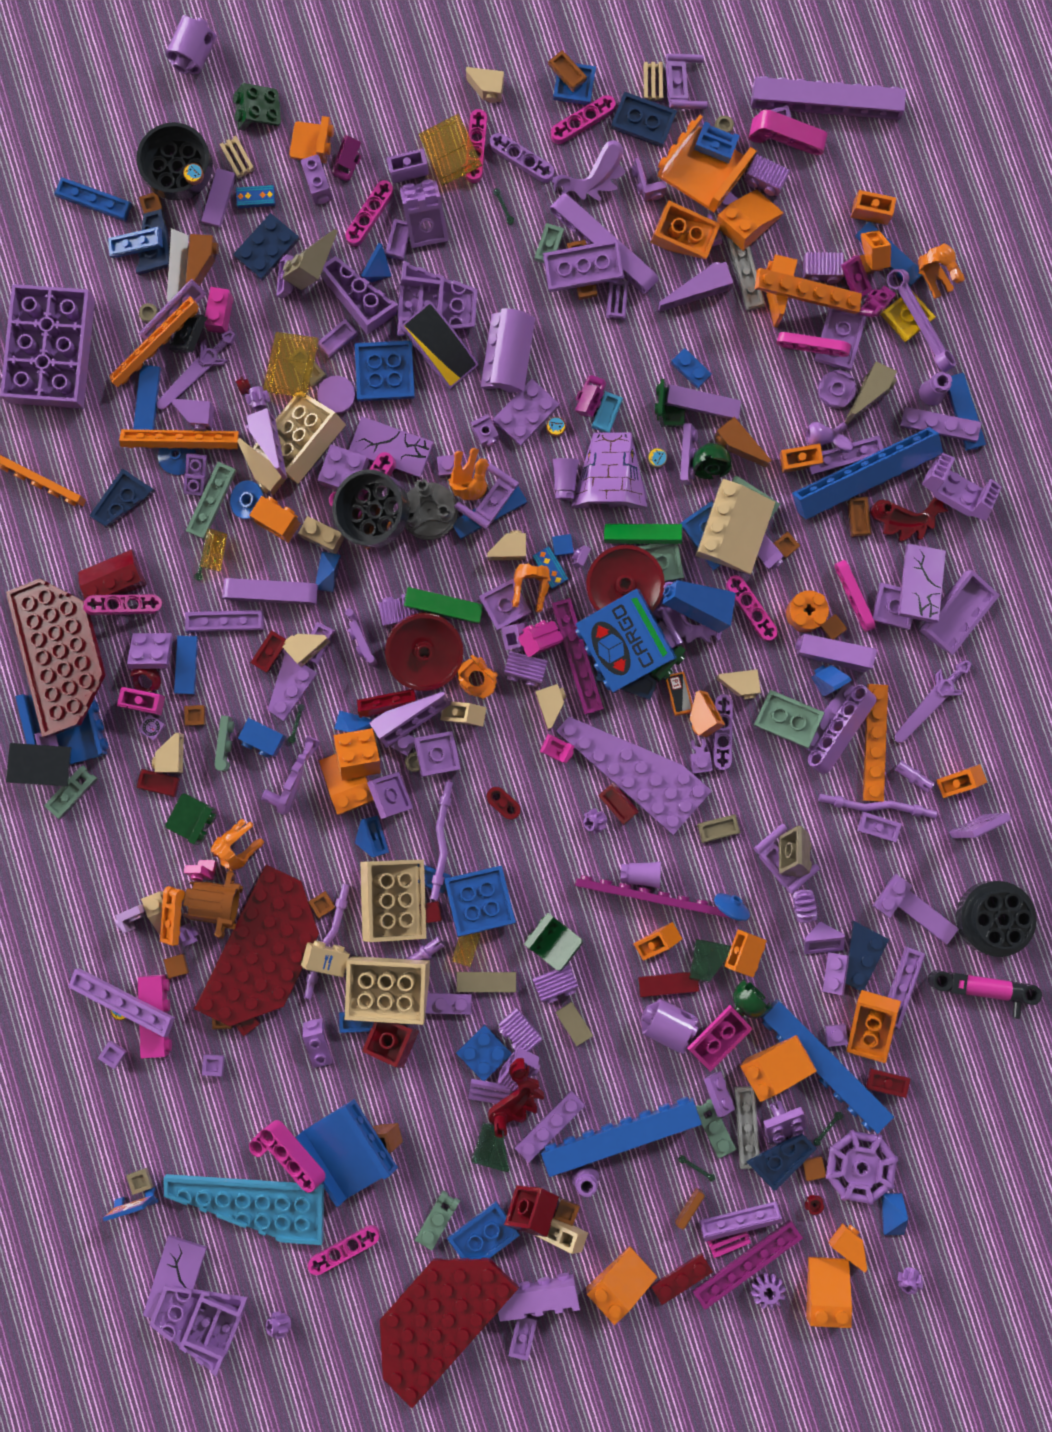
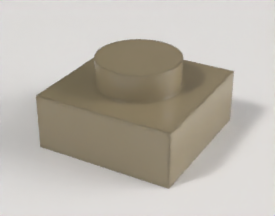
[126,1167,153,1195]

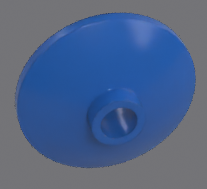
[158,448,196,475]
[230,480,264,519]
[714,893,750,921]

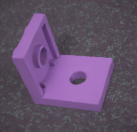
[400,179,449,248]

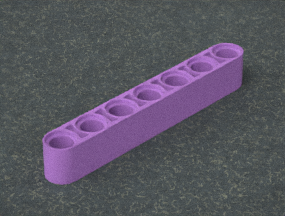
[550,193,659,294]

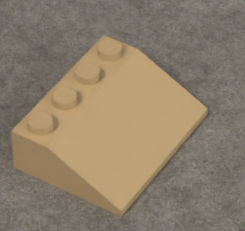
[253,390,346,484]
[696,479,775,575]
[360,859,426,942]
[345,956,430,1025]

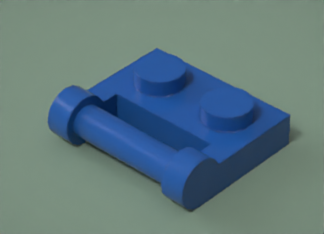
[694,121,740,163]

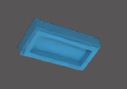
[591,391,623,433]

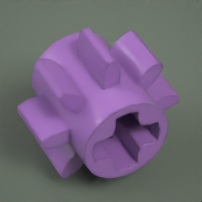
[245,386,270,410]
[583,808,607,834]
[179,923,200,947]
[897,1267,924,1294]
[266,1311,291,1339]

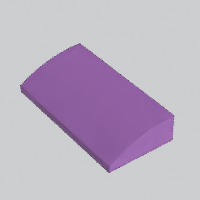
[919,570,1000,655]

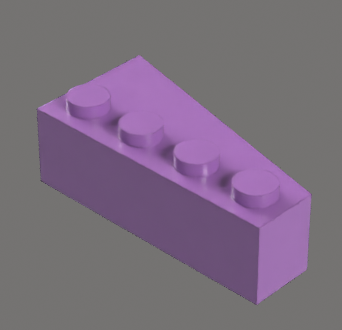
[321,256,398,335]
[498,1273,580,1322]

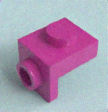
[540,734,574,763]
[184,860,217,881]

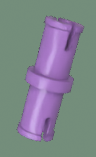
[894,760,934,793]
[406,936,445,960]

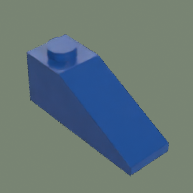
[811,665,852,697]

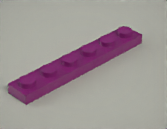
[552,598,604,715]
[693,1220,803,1310]

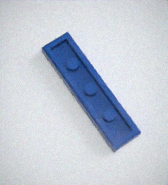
[54,177,132,222]
[855,221,922,287]
[133,365,161,430]
[948,372,986,451]
[453,486,527,540]

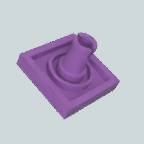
[763,1101,806,1144]

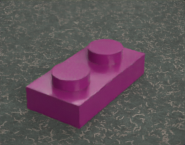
[841,255,872,298]

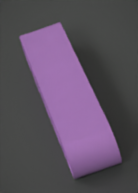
[222,578,318,605]
[808,685,876,774]

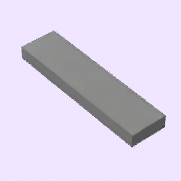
[727,238,765,311]
[734,1086,760,1169]

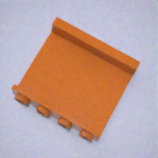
[657,115,757,213]

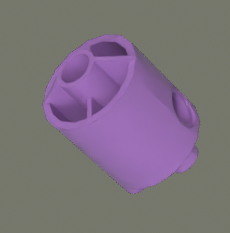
[166,15,217,75]
[641,998,698,1054]

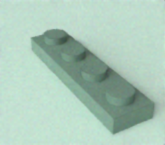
[186,462,237,540]

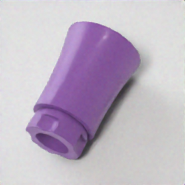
[919,372,952,406]
[552,458,579,500]
[621,861,661,889]
[571,1164,599,1197]

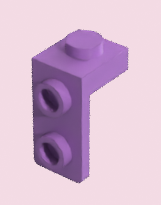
[301,155,333,205]
[631,157,667,201]
[758,534,785,569]
[303,1018,332,1068]

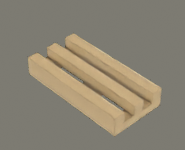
[643,62,663,101]
[220,136,255,179]

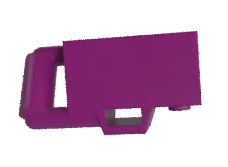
[332,135,362,182]
[859,285,896,318]
[575,375,606,417]

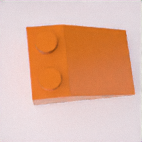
[717,189,784,251]
[650,201,721,260]
[766,254,798,328]
[319,754,374,815]
[846,990,901,1064]
[740,1035,817,1102]
[586,1246,657,1325]
[806,1257,852,1328]

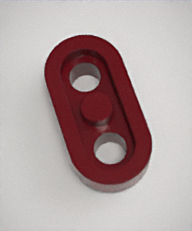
[486,787,521,820]

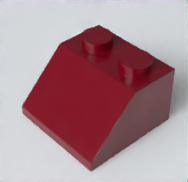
[362,1022,419,1068]
[504,1185,559,1237]

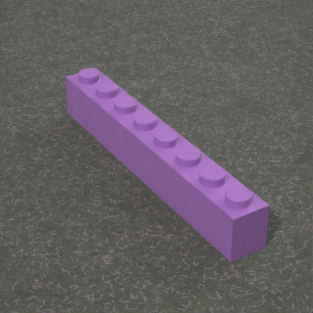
[751,76,906,120]

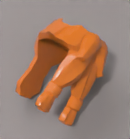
[918,243,965,299]
[448,448,489,500]
[512,563,551,613]
[458,655,498,699]
[211,819,264,871]

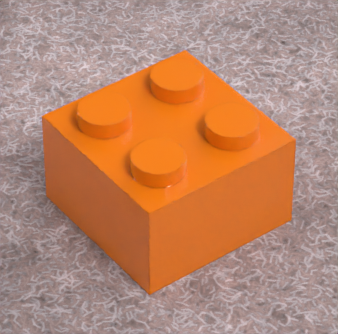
[249,496,301,543]
[334,728,381,780]

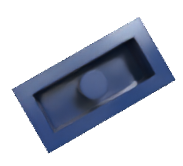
[238,718,286,758]

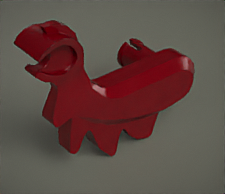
[871,497,949,542]
[488,1058,545,1138]

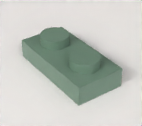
[534,223,564,264]

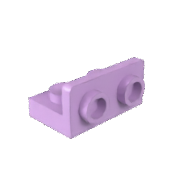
[115,904,146,934]

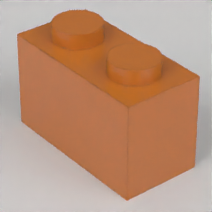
[850,190,896,225]
[724,929,767,978]

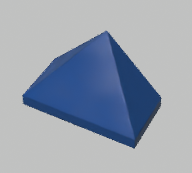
[361,243,392,283]
[315,551,341,593]
[334,711,374,733]
[355,815,389,858]
[882,1193,908,1235]

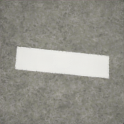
[167,228,189,301]

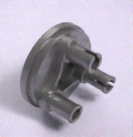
[405,479,458,540]

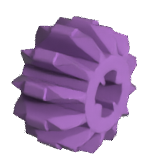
[793,889,817,923]
[751,1273,786,1310]

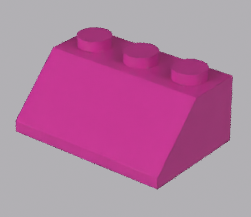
[688,1005,752,1072]

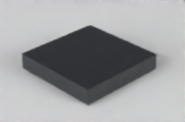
[169,314,207,353]

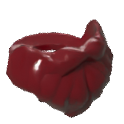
[130,669,161,692]

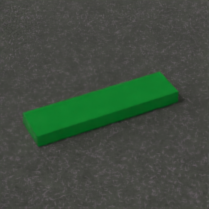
[604,524,682,544]
[403,587,483,624]

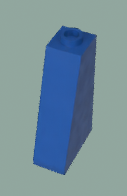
[663,580,736,633]

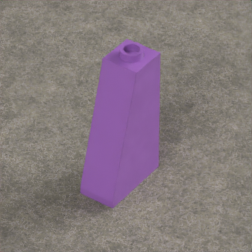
[795,634,877,673]

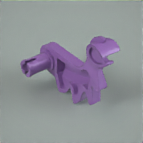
[552,140,625,201]
[653,582,722,644]
[261,736,320,815]

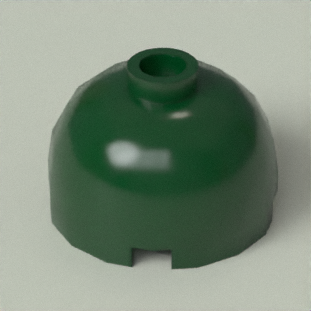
[693,443,732,480]
[733,979,773,1019]

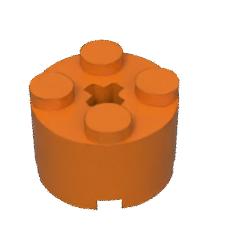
[786,590,829,633]

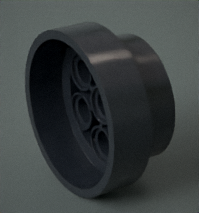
[136,122,213,200]
[332,469,410,547]
[956,881,1037,957]

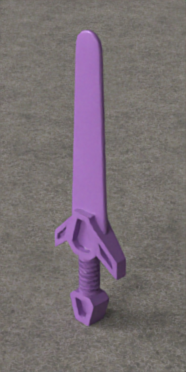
[157,330,236,409]
[894,659,972,743]

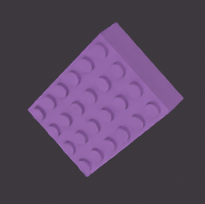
[0,284,95,409]

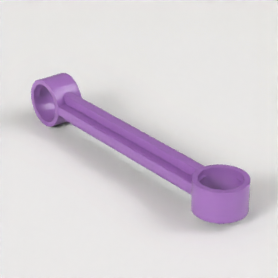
[887,269,956,372]

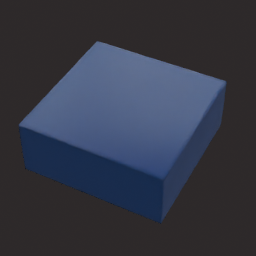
[552,534,574,557]

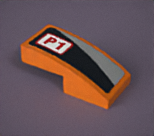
[666,672,693,716]

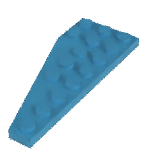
[164,1174,324,1245]

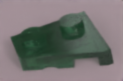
[689,939,731,983]
[471,1122,509,1173]

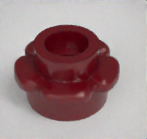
[236,377,251,395]
[804,1195,824,1215]

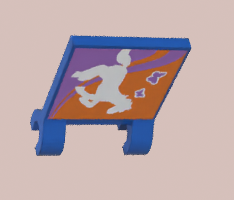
[103,1187,159,1221]

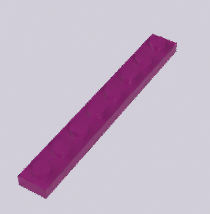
[575,875,730,918]

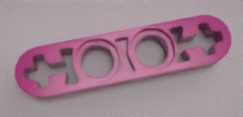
[551,95,615,144]
[465,109,487,184]
[345,180,394,247]
[776,332,851,357]
[834,560,875,632]
[726,575,777,642]
[83,594,162,615]
[308,1225,380,1275]

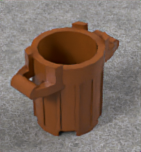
[183,870,243,939]

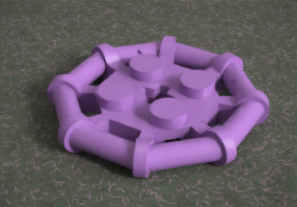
[825,1129,898,1206]

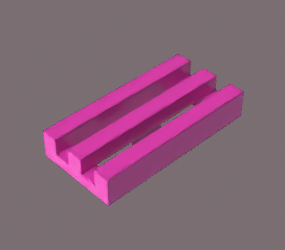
[707,1231,751,1258]

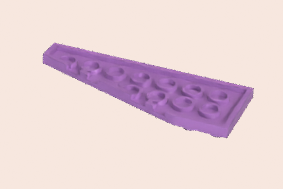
[556,717,712,835]

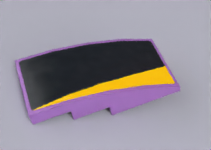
[401,301,479,389]

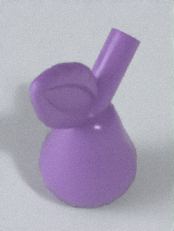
[806,422,853,451]

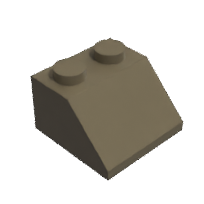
[779,826,812,878]

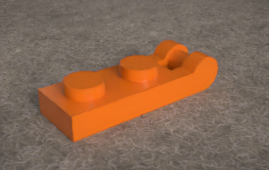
[160,886,185,946]

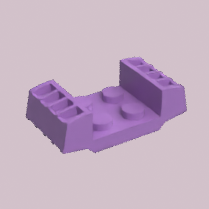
[922,453,1001,521]

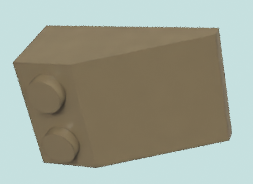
[282,229,338,290]
[844,361,897,425]

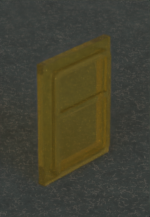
[418,113,482,186]
[263,332,319,398]

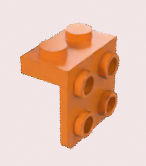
[289,116,334,164]

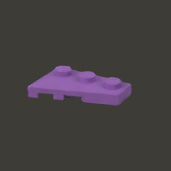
[268,651,318,721]

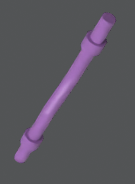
[430,781,453,900]
[818,794,937,819]
[304,884,350,999]

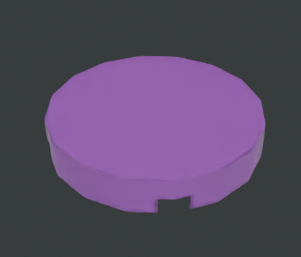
[818,370,857,409]
[317,375,356,414]

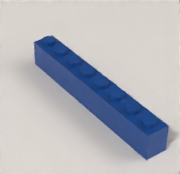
[792,427,943,519]
[761,999,894,1134]
[541,1097,702,1177]

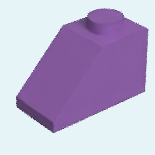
[172,399,214,431]

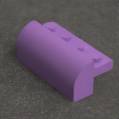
[480,308,535,393]

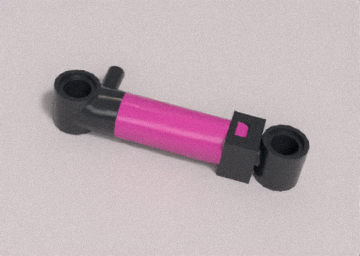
[928,970,1042,1019]

